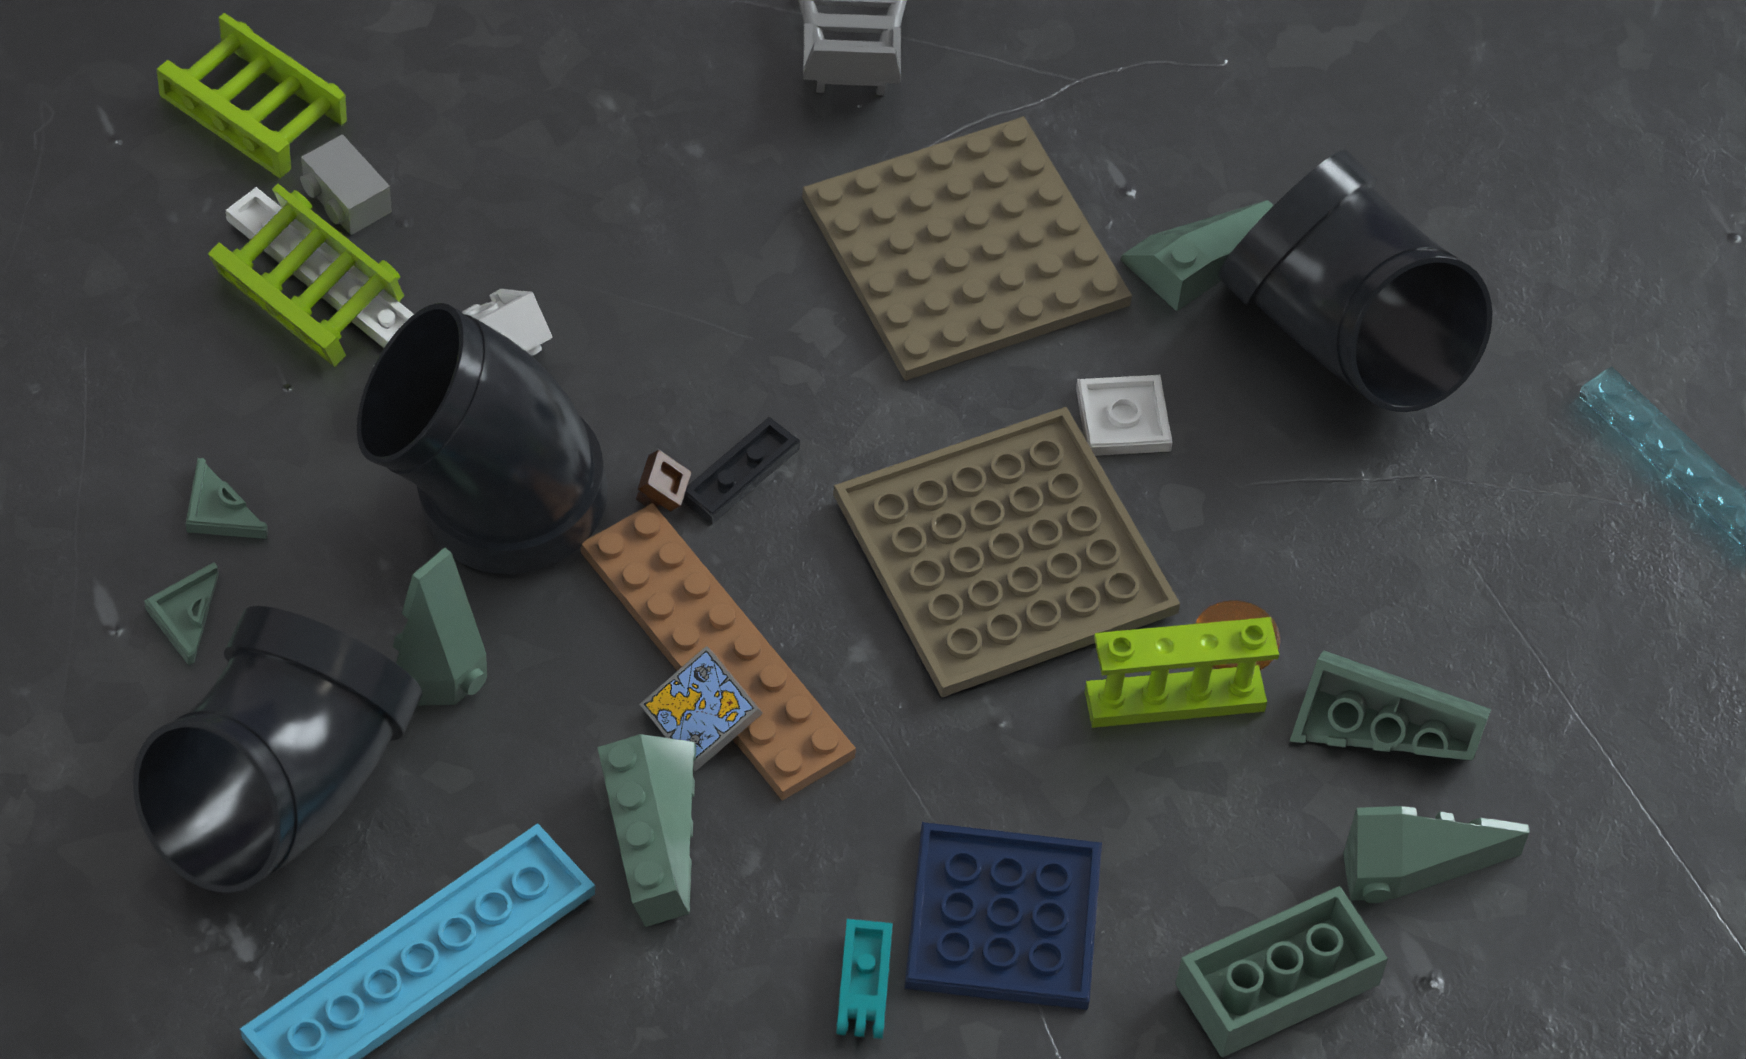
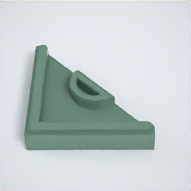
[186,458,268,539]
[144,562,219,665]

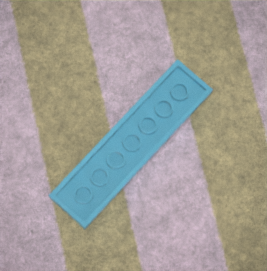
[240,823,595,1059]

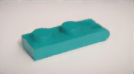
[836,919,893,1039]

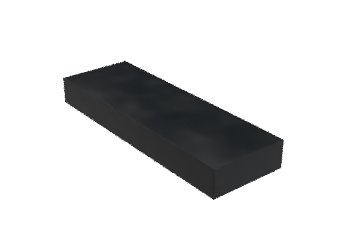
[682,417,800,525]

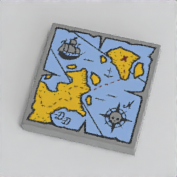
[639,646,763,772]

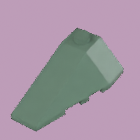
[1121,200,1274,311]
[393,548,487,705]
[1343,806,1529,903]

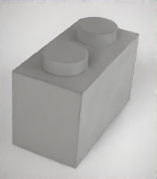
[300,134,392,235]

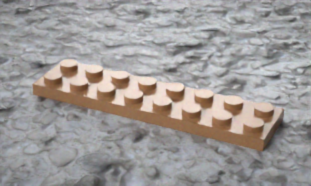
[581,503,856,801]

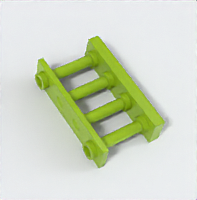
[156,13,347,179]
[208,184,404,367]
[1084,617,1279,728]

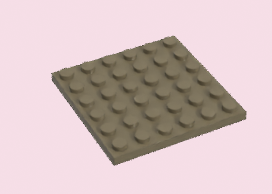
[802,116,1132,381]
[833,407,1180,697]

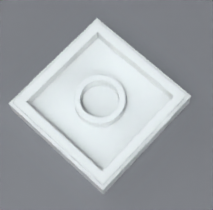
[1076,375,1172,456]

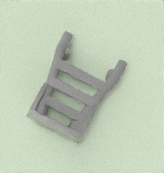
[799,0,907,95]

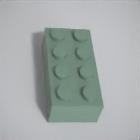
[1175,886,1388,1058]

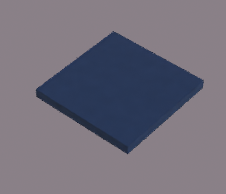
[904,822,1102,1010]

